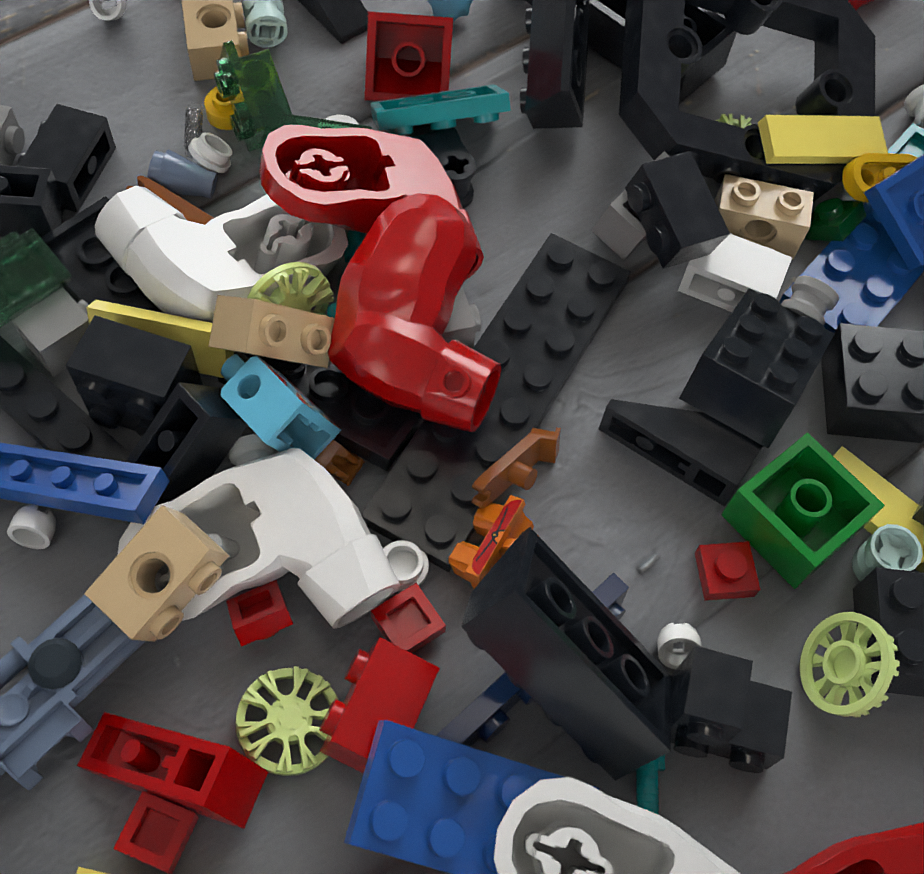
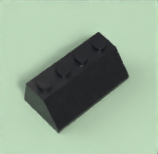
[520,0,591,129]
[461,527,672,781]

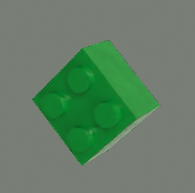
[721,432,885,589]

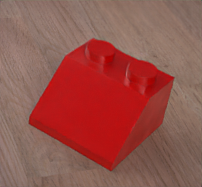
[364,11,453,101]

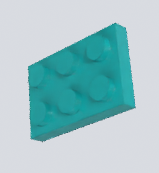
[370,84,511,135]

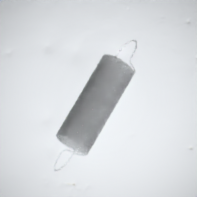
[184,103,203,158]

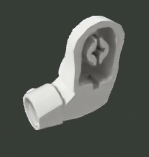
[95,186,348,323]
[118,448,400,629]
[494,777,740,874]

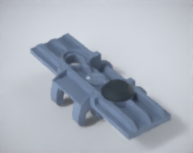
[0,595,146,791]

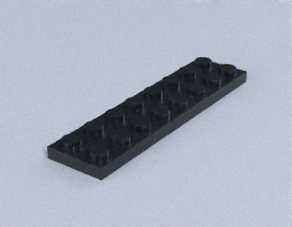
[361,233,631,572]

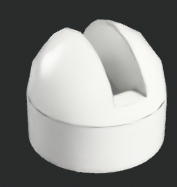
[89,0,127,21]
[7,504,56,549]
[657,623,702,669]

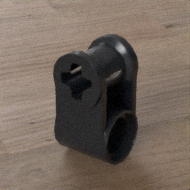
[411,127,476,209]

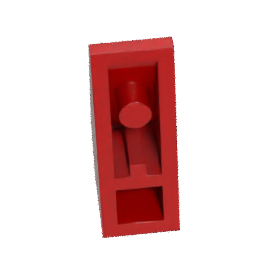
[77,712,268,829]

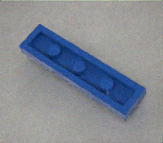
[0,443,170,524]

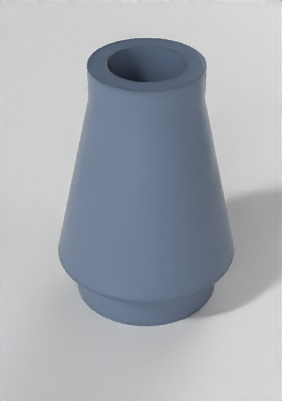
[147,149,218,199]

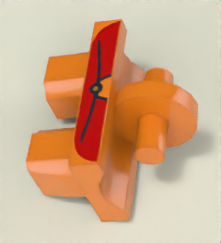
[449,495,539,589]

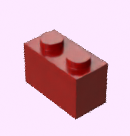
[319,637,440,774]

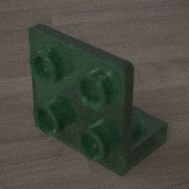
[214,40,296,152]
[0,228,72,328]

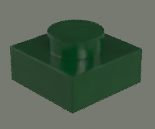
[805,198,867,241]

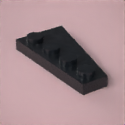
[218,351,424,471]

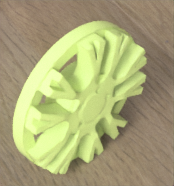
[247,262,334,316]
[800,612,900,718]
[236,666,338,776]

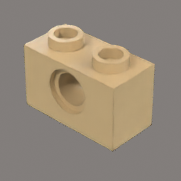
[182,0,250,81]
[715,174,814,260]
[208,295,335,368]
[84,505,230,642]

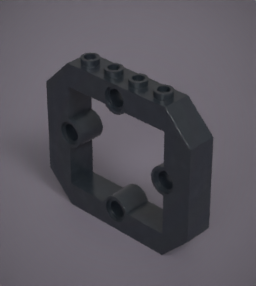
[619,0,875,202]

